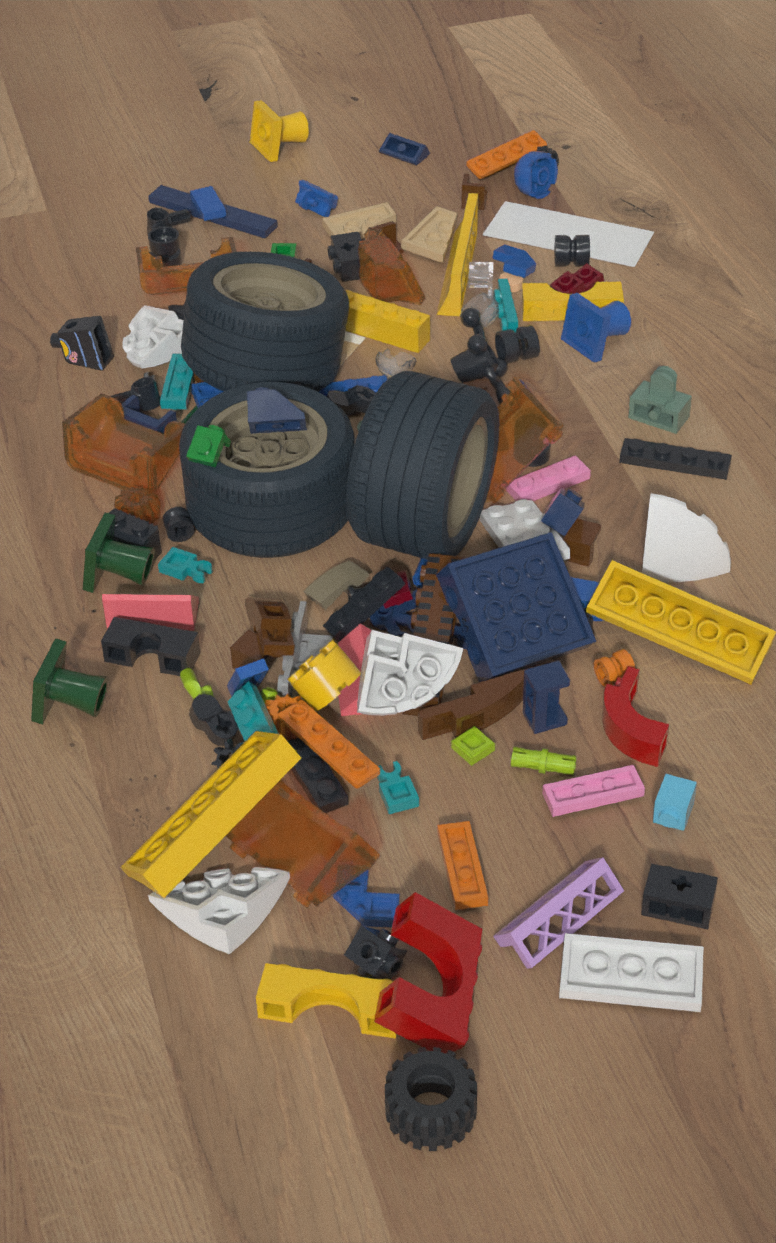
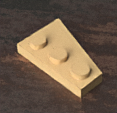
[322,202,396,239]
[401,206,457,263]

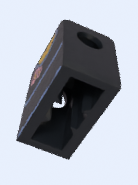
[50,316,114,371]

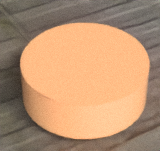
[499,272,524,292]

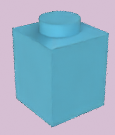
[653,774,697,831]

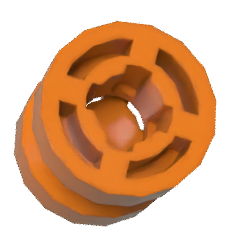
[594,649,635,687]

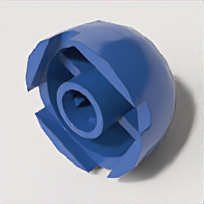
[514,151,558,199]

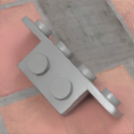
[277,601,333,697]

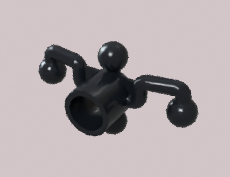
[450,307,516,406]

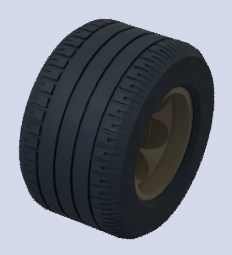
[181,251,349,392]
[346,371,499,560]
[179,382,355,558]

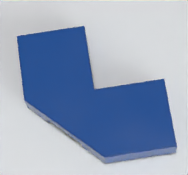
[493,244,536,278]
[333,865,400,928]

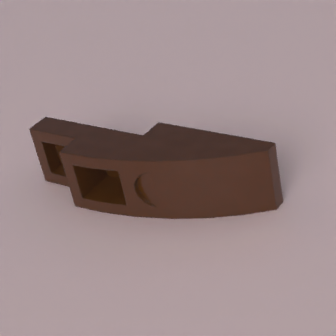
[245,598,295,657]
[418,668,527,740]

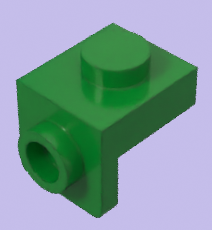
[186,425,231,467]

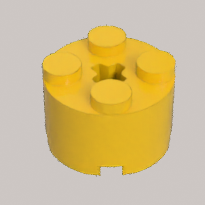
[287,639,361,711]

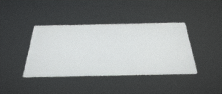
[483,201,654,267]

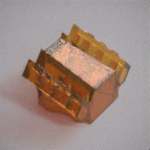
[358,227,426,305]

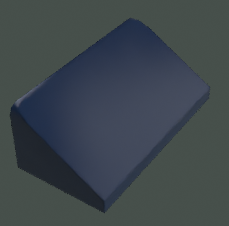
[379,133,430,166]

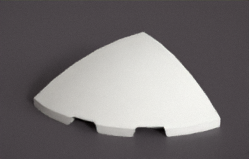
[123,305,184,369]
[642,493,731,582]
[357,630,463,716]
[148,867,290,954]

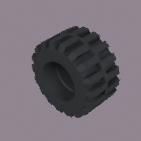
[384,1047,477,1151]

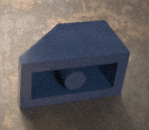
[247,387,307,434]
[541,488,585,536]

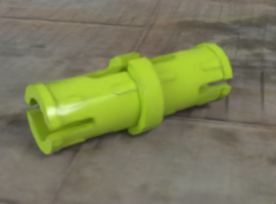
[511,747,577,776]

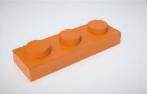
[437,821,488,910]

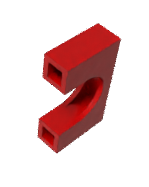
[374,892,483,1053]

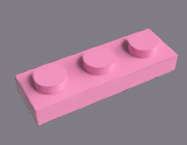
[506,455,591,501]
[542,765,645,817]

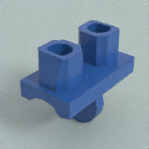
[295,180,338,217]

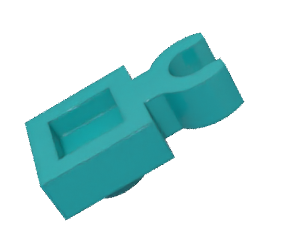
[158,547,213,583]
[377,761,419,814]

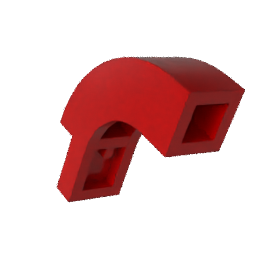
[602,666,669,767]

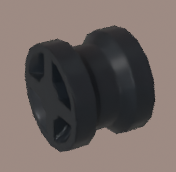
[162,507,194,542]

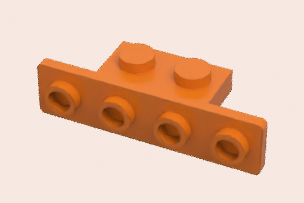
[466,130,547,179]
[278,700,380,789]

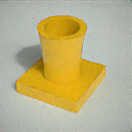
[250,100,309,162]

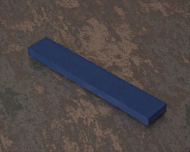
[148,185,278,238]

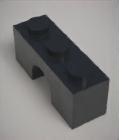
[101,617,200,676]

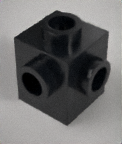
[344,925,407,980]

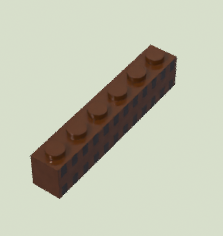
[402,554,464,716]

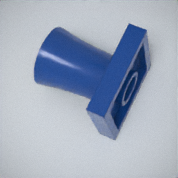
[561,293,631,363]

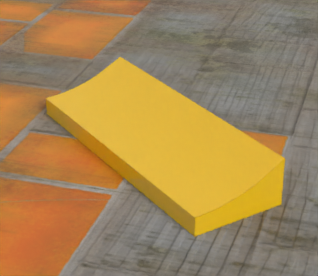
[436,193,478,317]
[586,560,776,685]
[120,731,301,898]

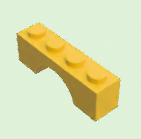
[521,282,624,321]
[256,963,397,1039]

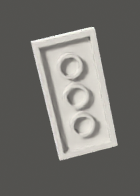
[480,499,570,560]
[559,933,704,1012]

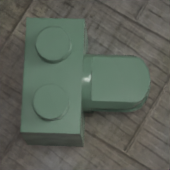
[628,366,692,434]

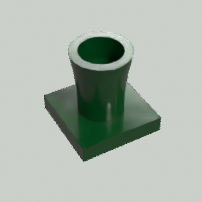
[82,512,155,593]
[31,638,109,725]

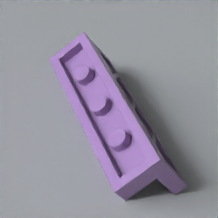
[493,857,624,969]

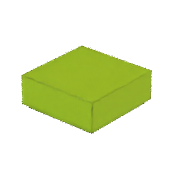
[451,726,495,766]

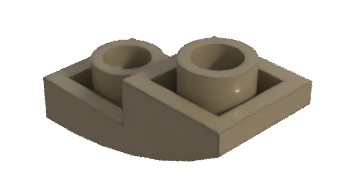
[303,560,370,610]

